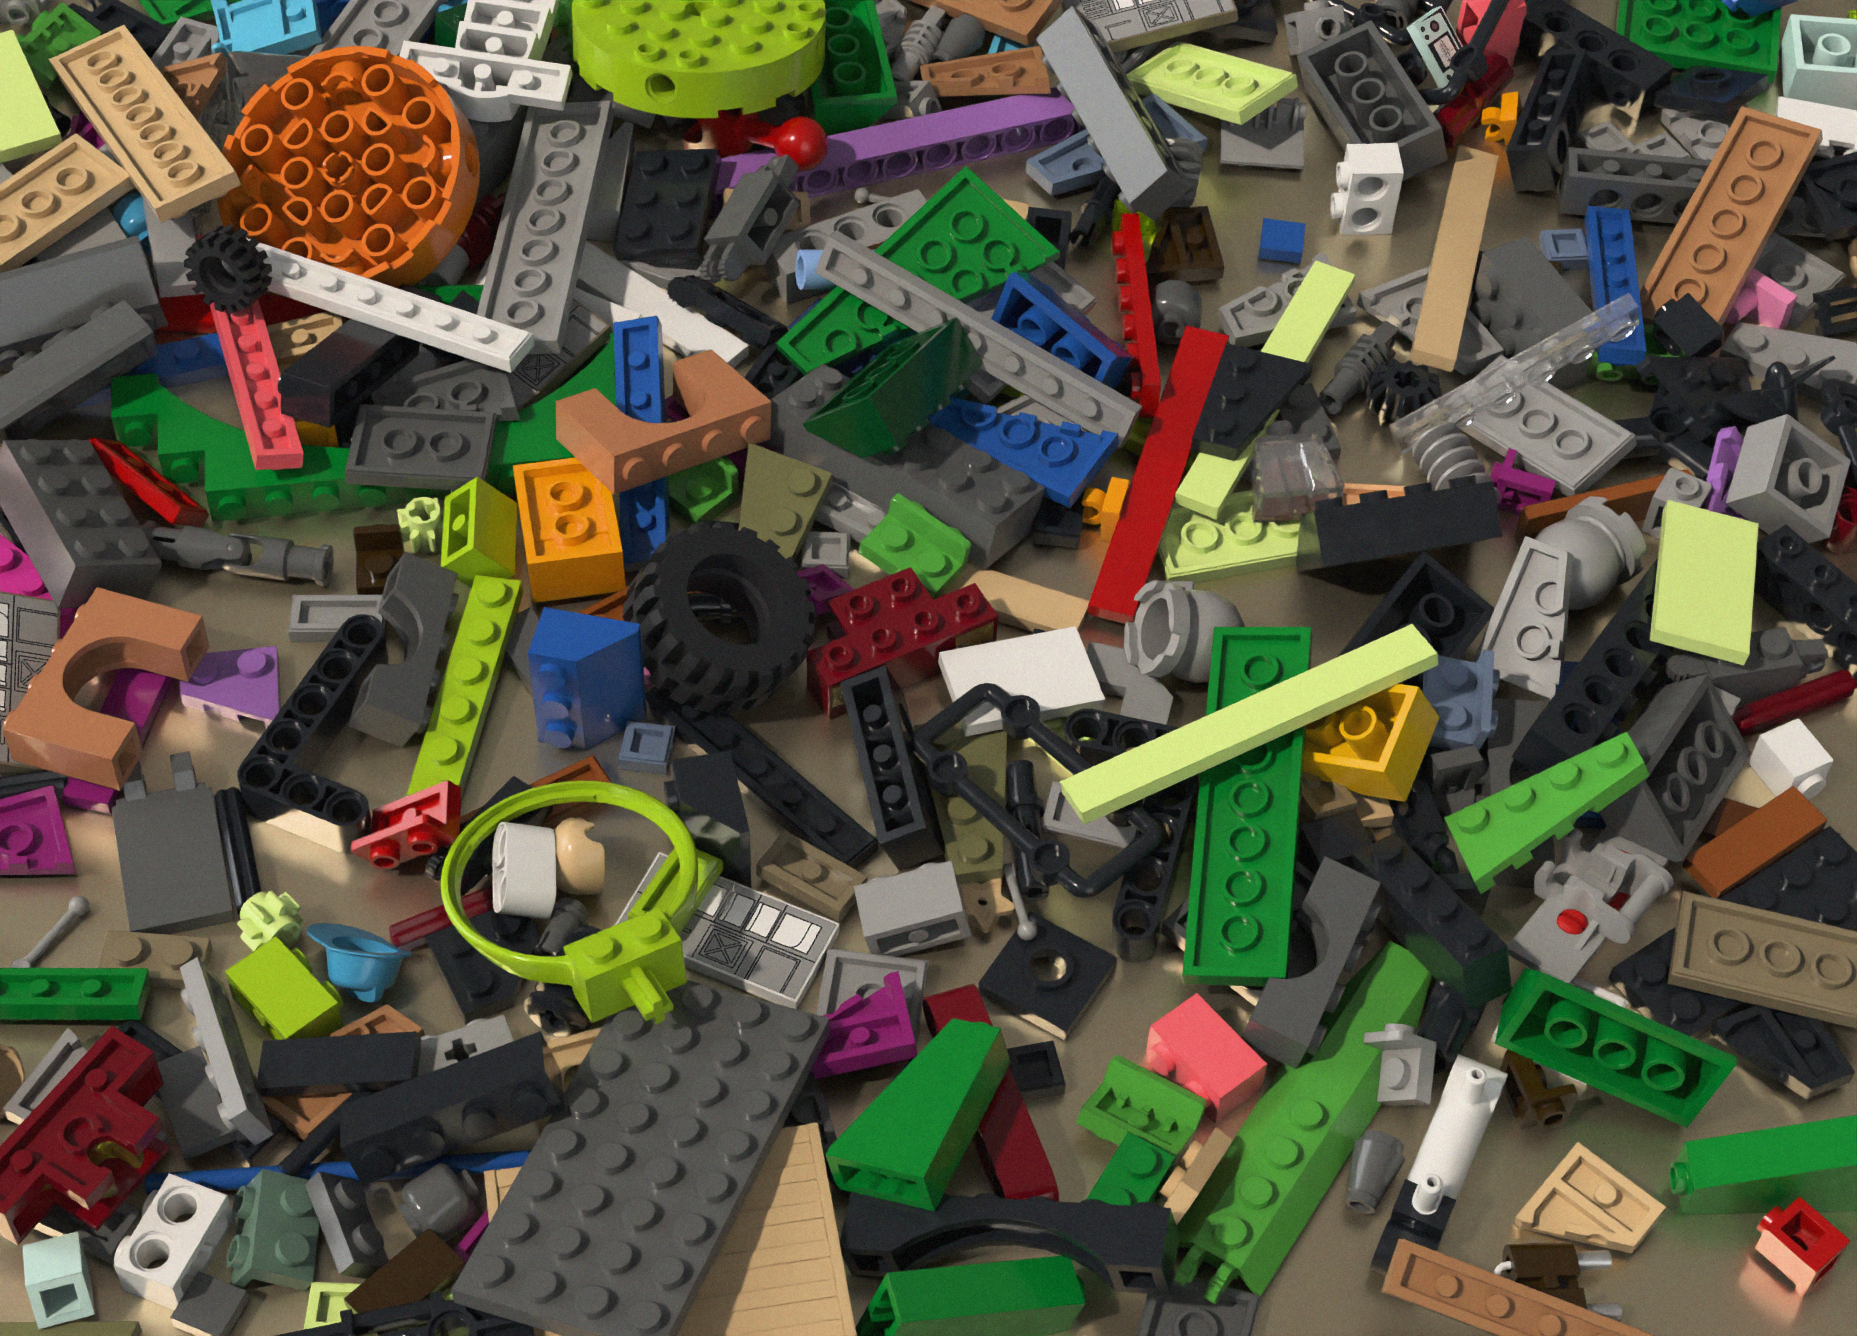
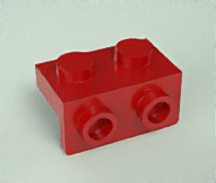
[351,780,461,870]

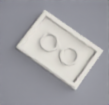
[938,626,1105,737]

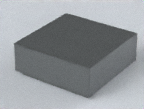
[170,1271,250,1336]

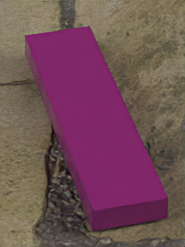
[61,668,173,814]

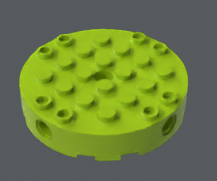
[572,0,826,118]

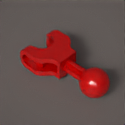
[682,108,829,172]

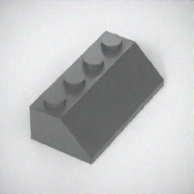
[0,236,168,372]
[0,300,158,447]
[1598,674,1751,862]

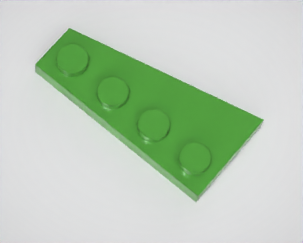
[1444,732,1650,894]

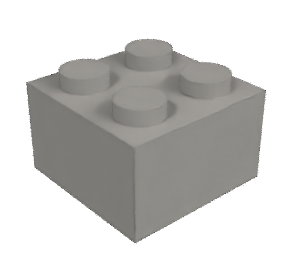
[1725,414,1851,543]

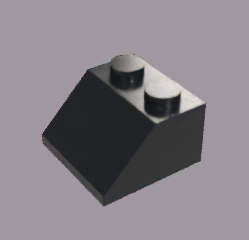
[663,750,752,888]

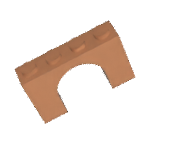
[556,349,772,495]
[3,587,210,791]

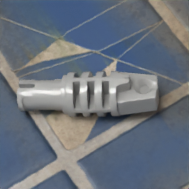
[891,5,946,81]

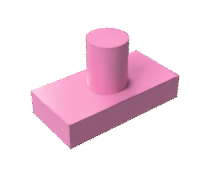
[1725,268,1798,330]

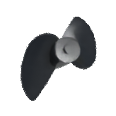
[1720,355,1836,431]

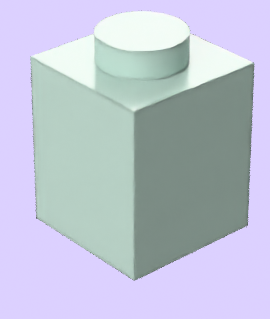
[22,1231,95,1329]

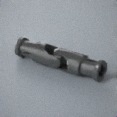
[142,520,334,587]

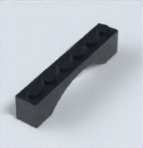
[840,1192,1180,1295]

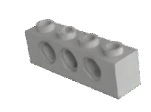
[764,189,927,305]

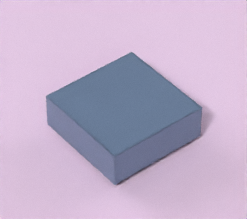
[1538,229,1589,270]
[618,721,676,775]

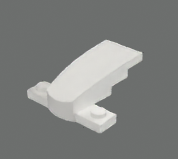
[400,0,572,122]

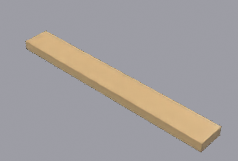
[1409,145,1499,372]

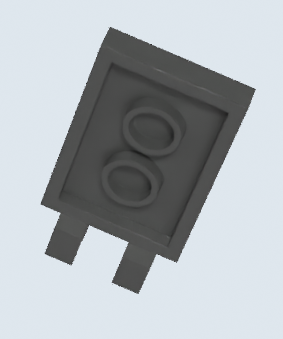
[112,751,236,935]

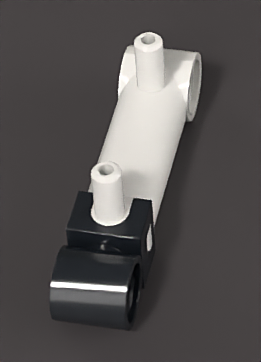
[1369,1054,1508,1276]

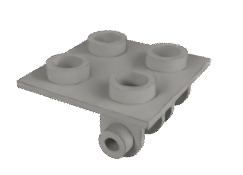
[1220,98,1307,169]

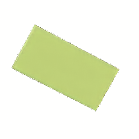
[0,30,62,163]
[1126,41,1298,125]
[1156,479,1319,583]
[1650,500,1759,665]

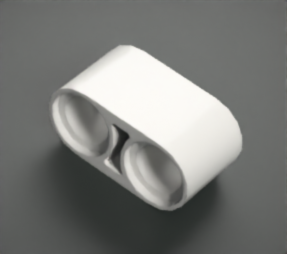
[492,822,556,919]

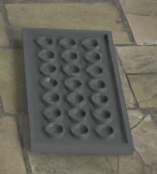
[451,980,831,1336]

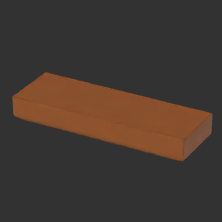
[1682,786,1828,899]

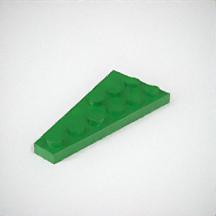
[776,166,1060,376]

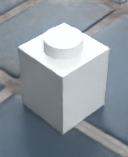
[1748,718,1834,800]

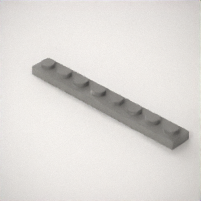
[815,230,1143,449]

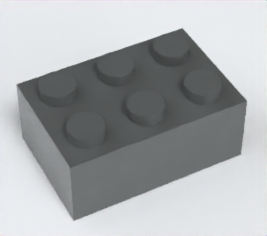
[1469,236,1601,391]

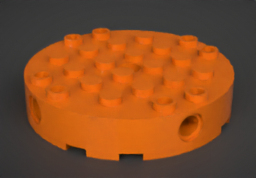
[217,46,480,288]

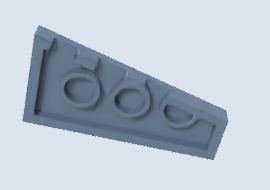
[1026,93,1208,196]

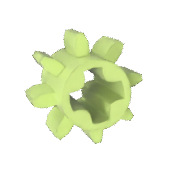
[397,497,444,554]
[237,890,304,952]

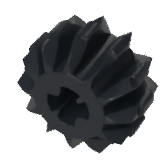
[1365,358,1442,432]

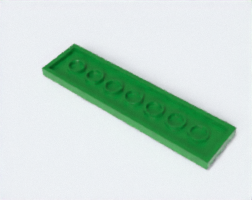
[1182,627,1313,986]

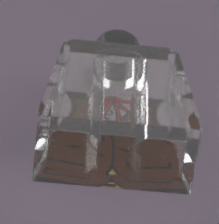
[1251,420,1345,523]

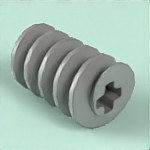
[1412,423,1501,504]

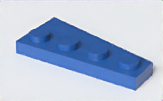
[928,397,1119,508]

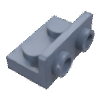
[1422,649,1500,751]

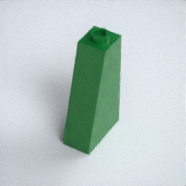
[826,1018,1011,1212]
[1669,1115,1857,1215]
[855,1256,1086,1336]

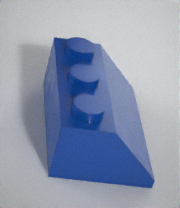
[991,271,1132,389]
[528,607,647,750]

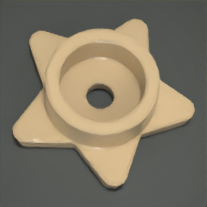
[960,878,1016,933]

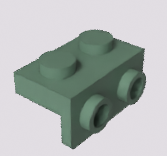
[226,1169,319,1291]

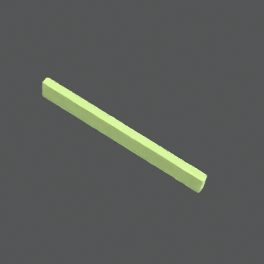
[1174,260,1356,519]
[1060,624,1438,825]

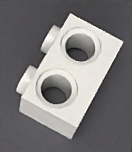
[1330,143,1404,236]
[113,1173,235,1310]

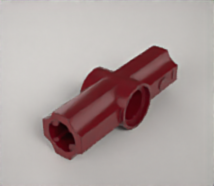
[1433,53,1514,148]

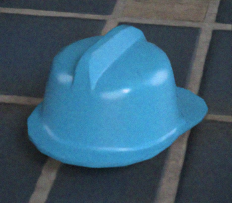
[307,923,412,1003]

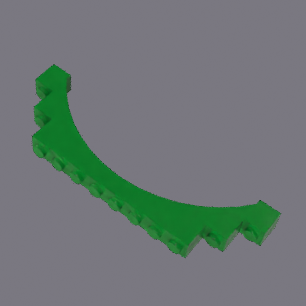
[111,333,616,522]

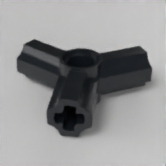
[1613,382,1714,481]

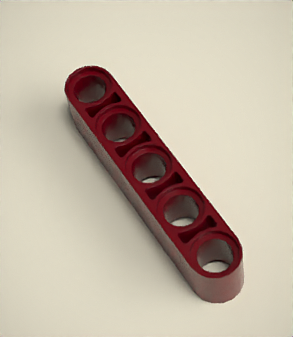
[922,984,1059,1202]

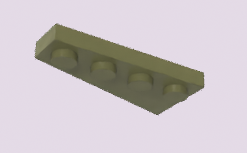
[914,722,1007,884]

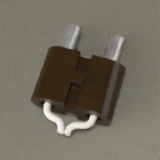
[1494,1241,1622,1322]

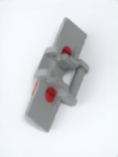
[1507,826,1673,984]

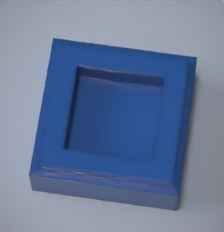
[1258,218,1306,264]

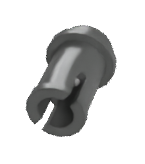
[534,897,589,957]

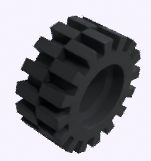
[184,225,272,313]

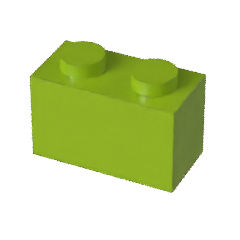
[441,477,518,588]
[225,936,344,1040]

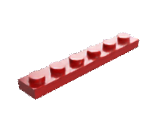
[1111,213,1161,418]

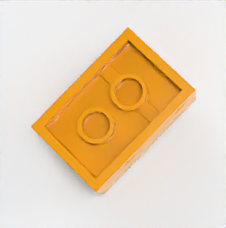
[513,458,626,603]

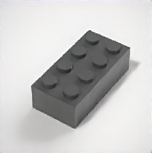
[1297,20,1448,181]
[0,439,162,609]

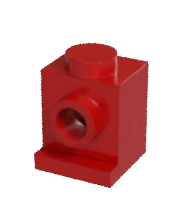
[1755,1196,1851,1297]

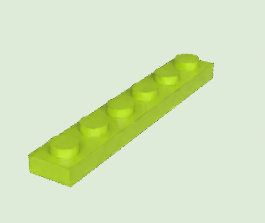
[406,575,524,798]

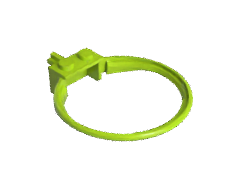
[441,781,698,1024]

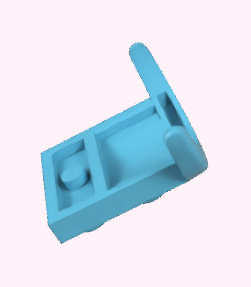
[210,0,323,58]

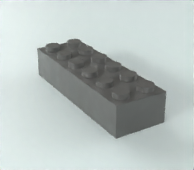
[762,364,1045,570]

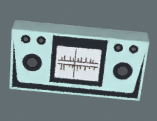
[1407,6,1463,88]

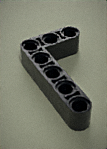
[237,614,389,854]
[1064,708,1201,963]

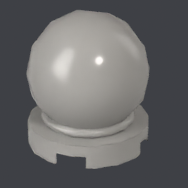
[1535,496,1647,611]
[1124,580,1245,684]

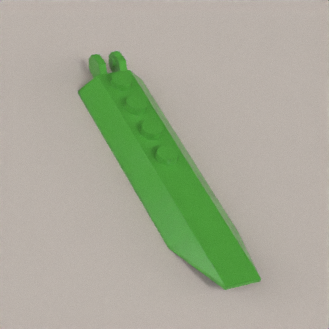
[1174,940,1432,1305]

